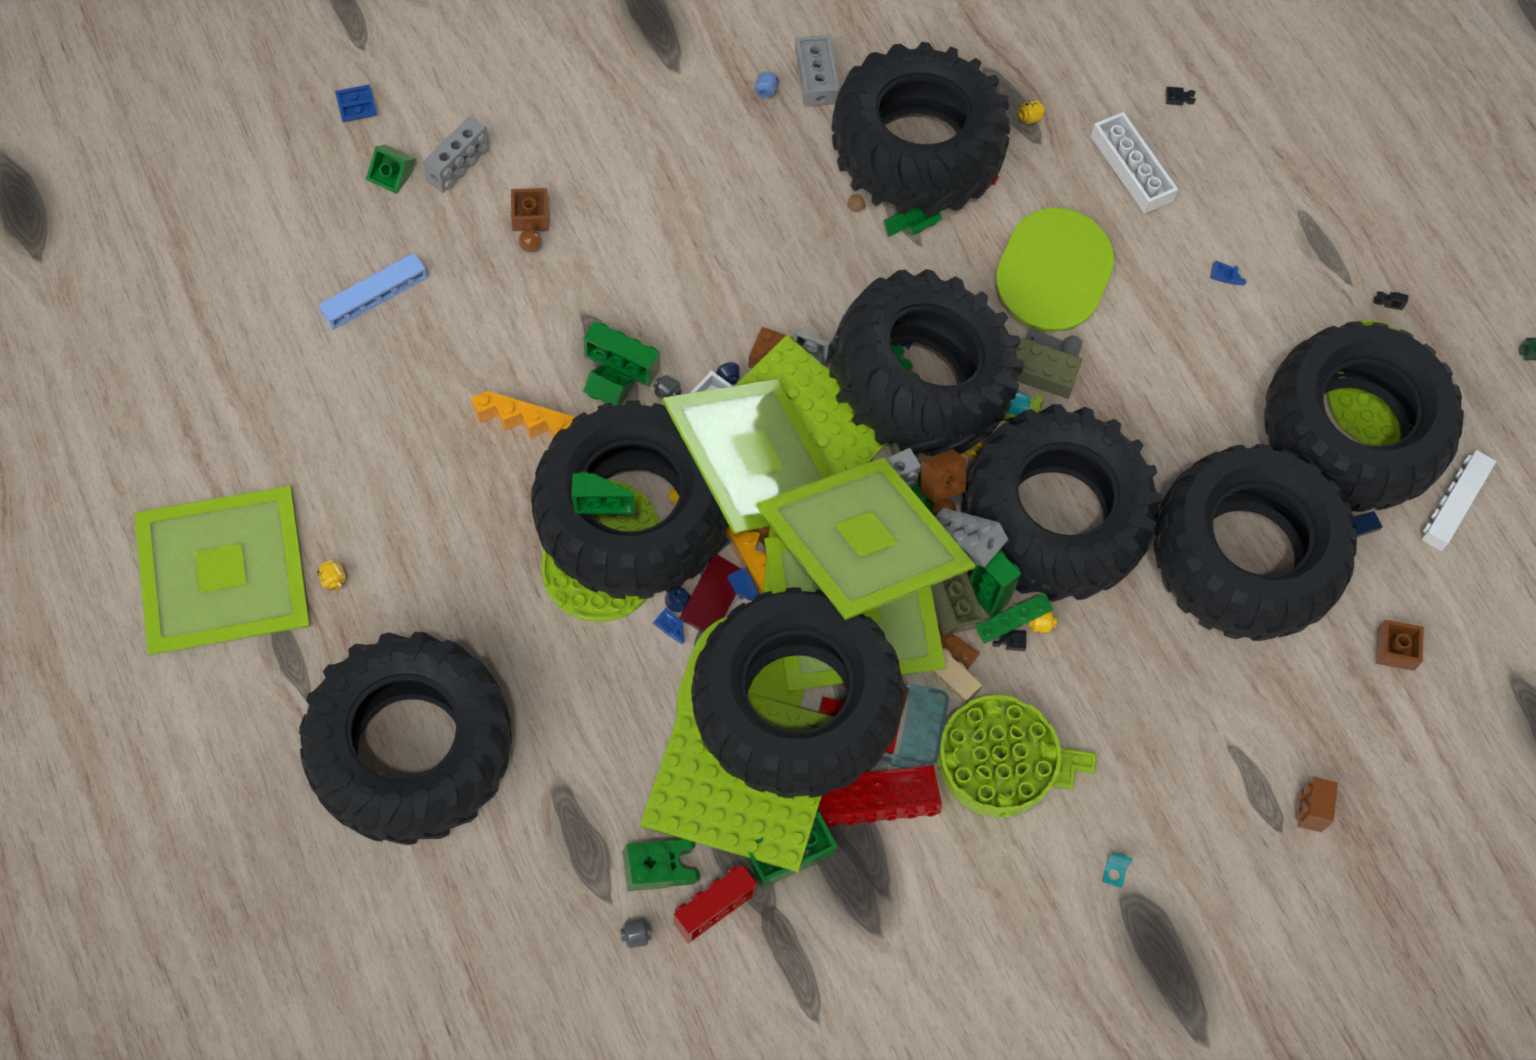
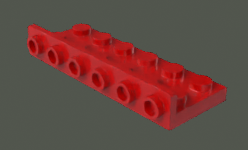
[818,765,942,828]

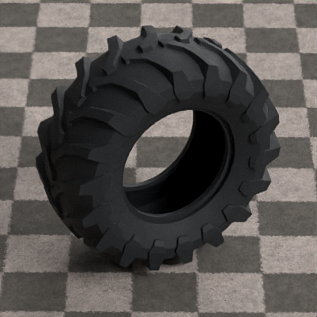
[832,42,1011,216]
[830,269,1024,457]
[964,404,1162,602]
[299,632,512,845]

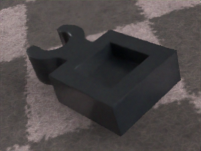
[1165,86,1196,106]
[1373,291,1409,310]
[992,630,1026,651]

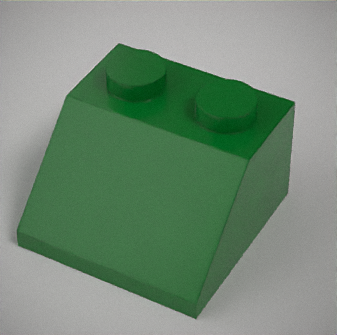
[366,145,416,194]
[583,364,636,406]

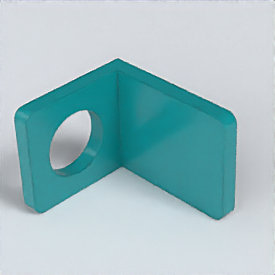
[1102,853,1132,888]

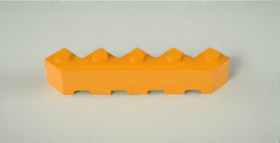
[471,391,575,439]
[725,526,767,594]

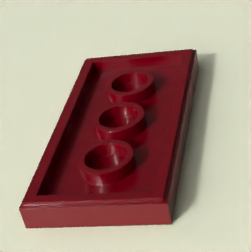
[679,554,741,633]

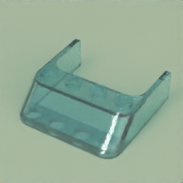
[878,683,949,768]

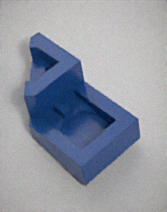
[1210,260,1246,286]
[727,568,759,601]
[652,608,685,644]

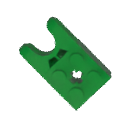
[622,839,700,892]

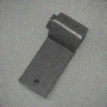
[1026,328,1082,357]

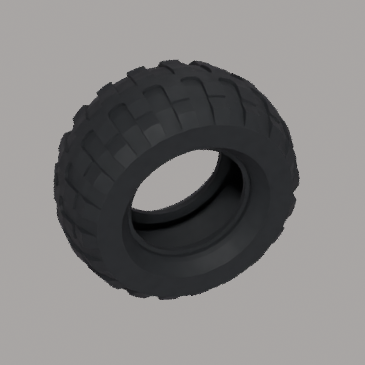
[1264,321,1464,512]
[531,400,729,599]
[1154,444,1357,641]
[691,587,904,798]

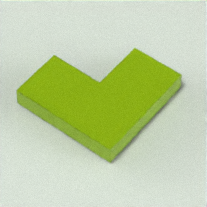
[1053,748,1097,790]

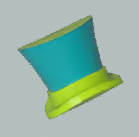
[1003,390,1044,420]

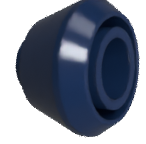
[716,362,740,385]
[665,587,691,612]

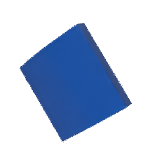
[335,84,377,122]

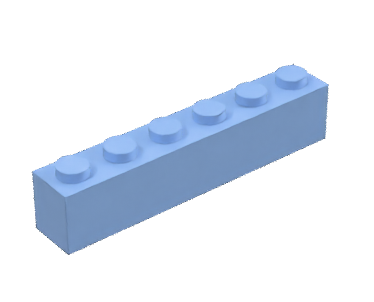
[318,253,427,330]

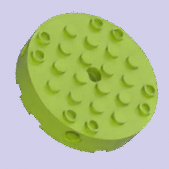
[937,695,1061,818]

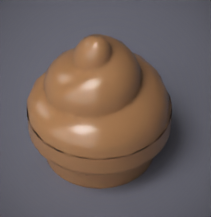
[847,194,866,212]

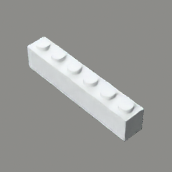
[1422,450,1496,552]

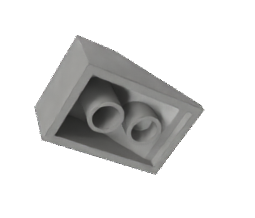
[793,330,833,368]

